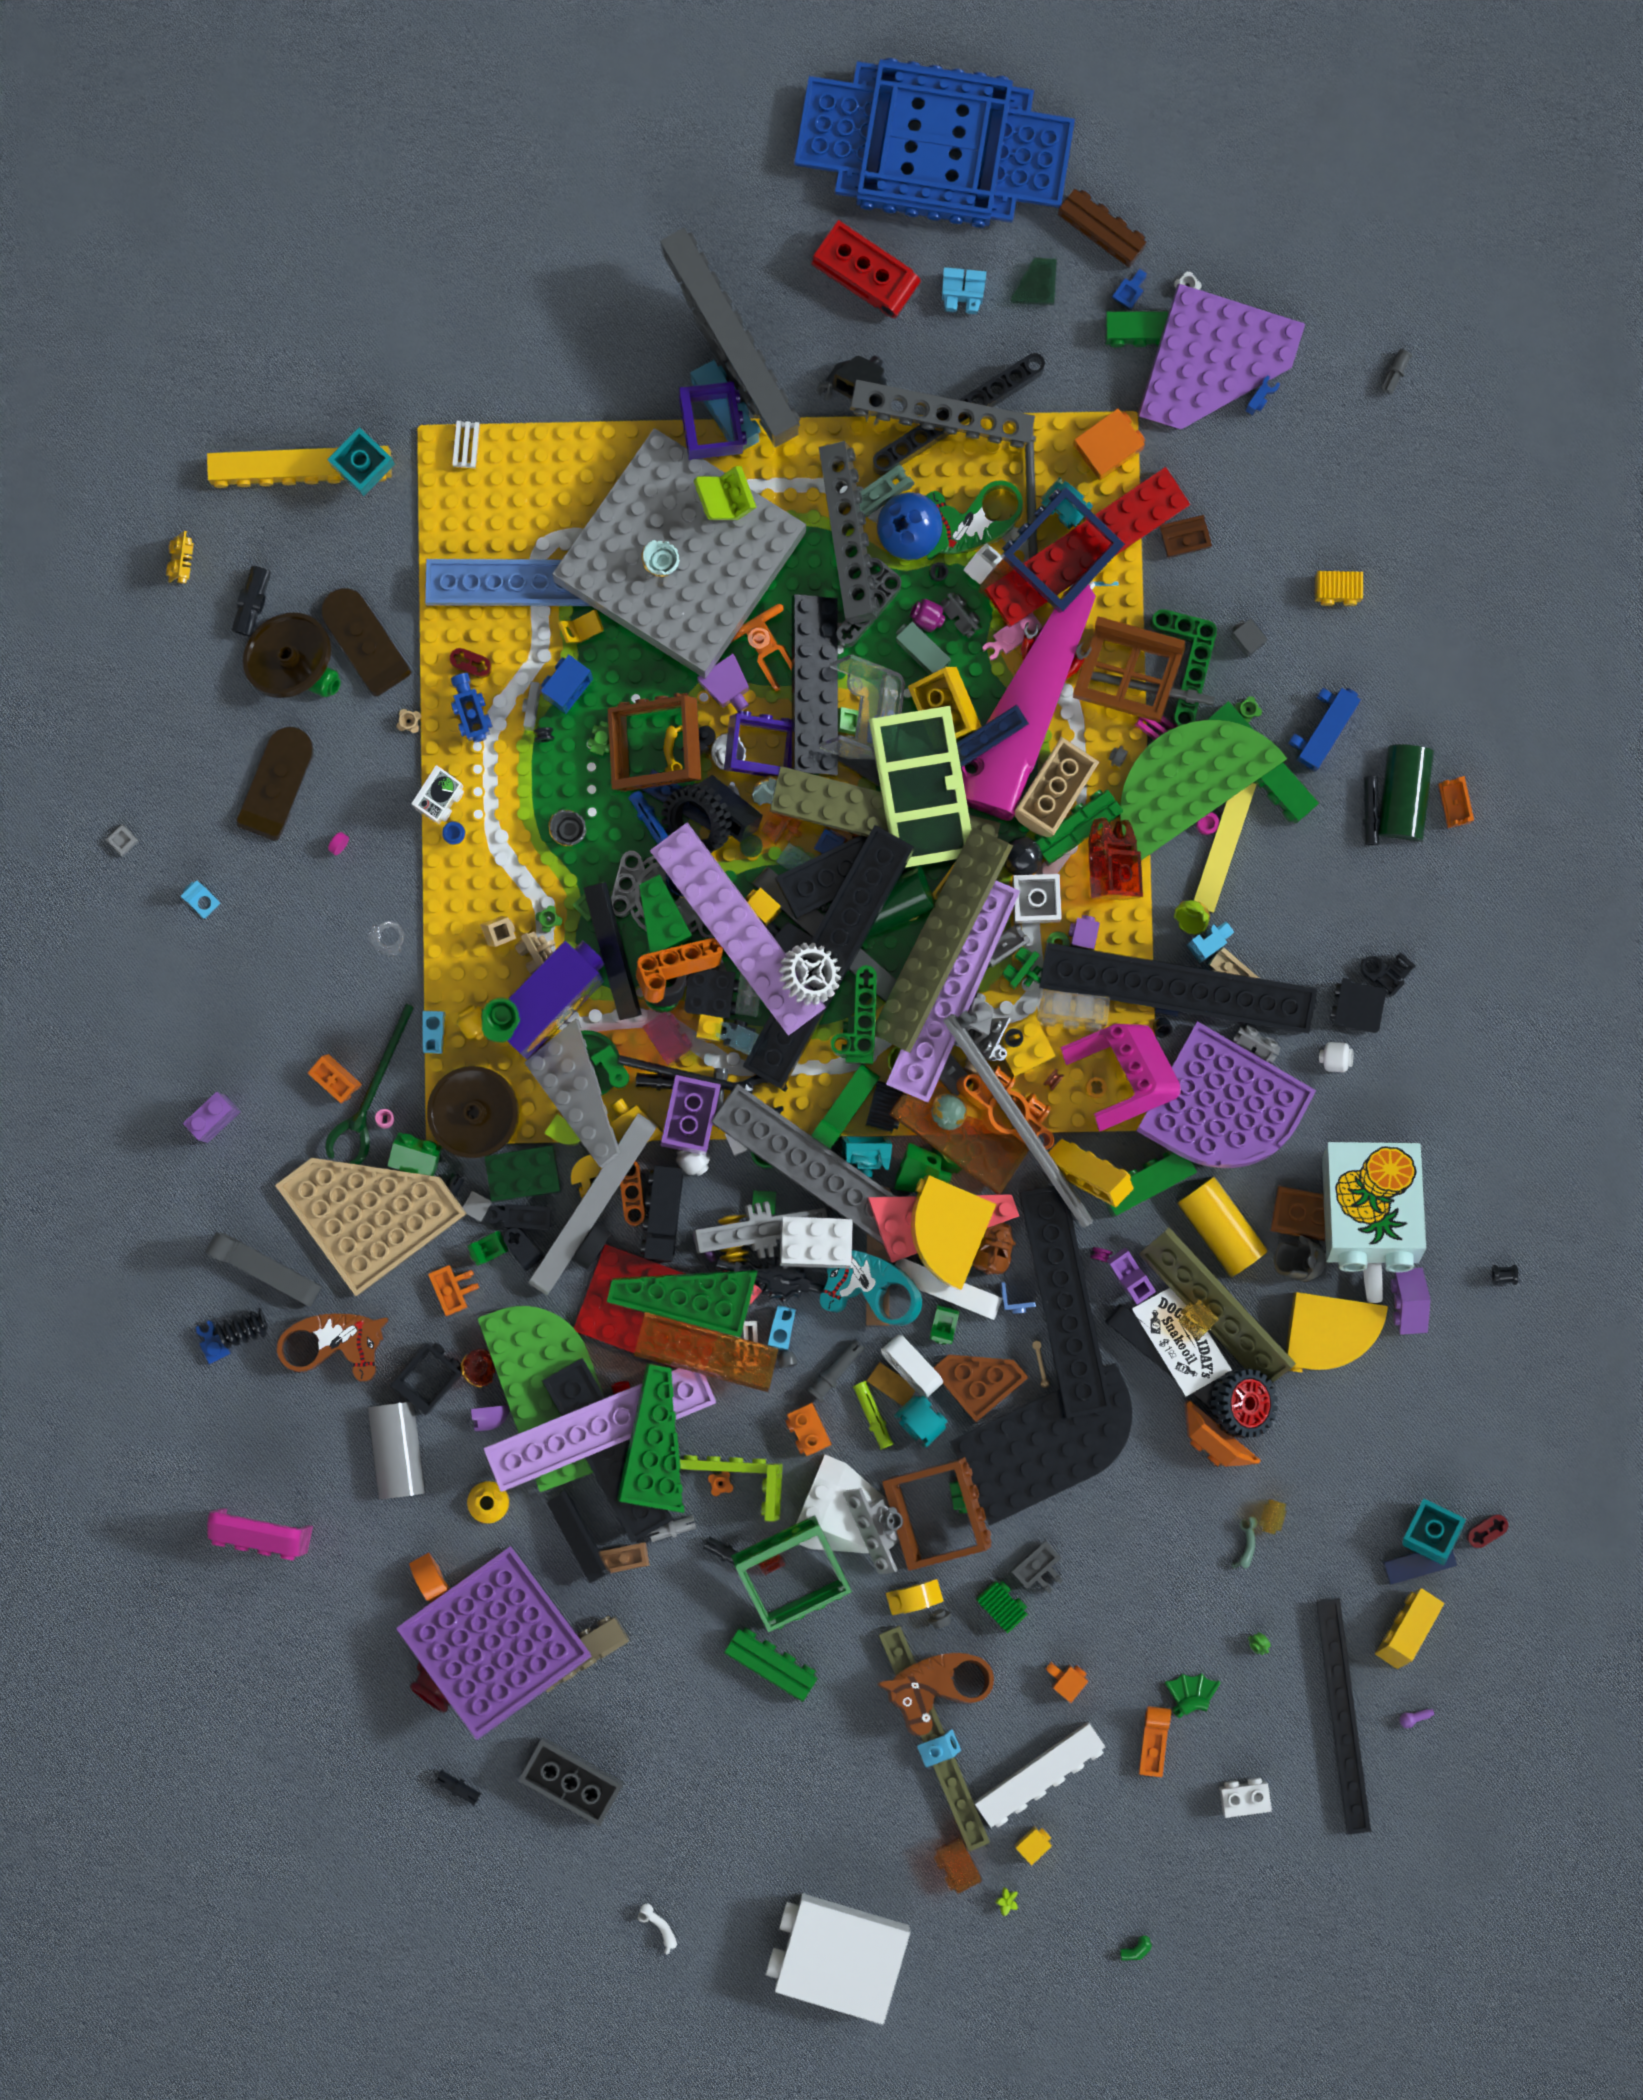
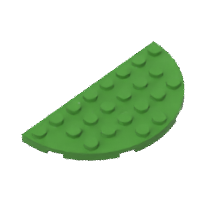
[1120,720,1287,864]

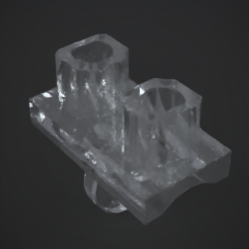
[735,973,760,1017]

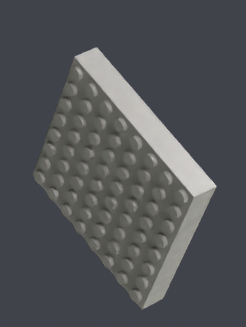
[553,428,806,679]

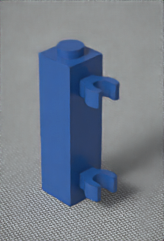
[1288,688,1361,772]

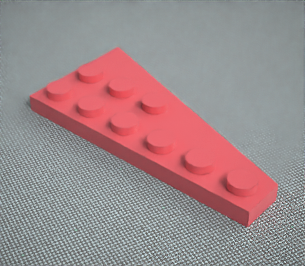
[867,1195,1019,1263]

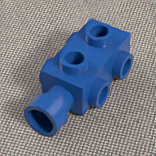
[451,673,493,743]

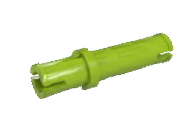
[852,1381,894,1450]

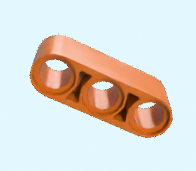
[620,1161,646,1226]

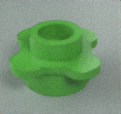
[1235,696,1262,723]
[535,905,562,933]
[1248,1632,1271,1655]

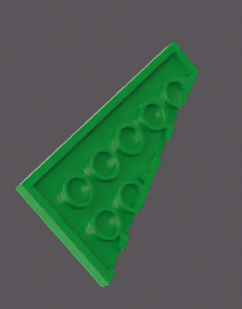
[607,1270,758,1337]
[617,1363,685,1513]

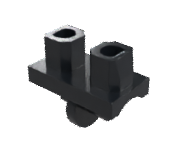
[681,726,716,756]

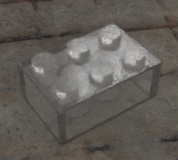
[1036,990,1110,1032]

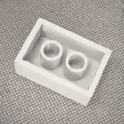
[780,1217,852,1268]

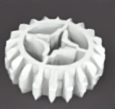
[779,943,841,1005]

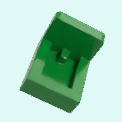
[468,1231,509,1266]
[930,1305,959,1345]

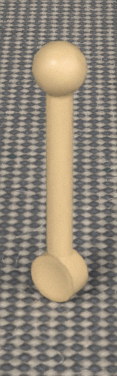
[1032,1341,1050,1388]

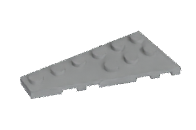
[524,1019,620,1168]

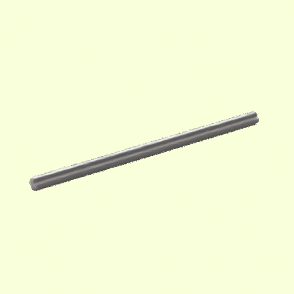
[944,1014,1093,1227]

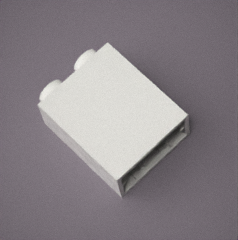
[766,1893,910,2025]

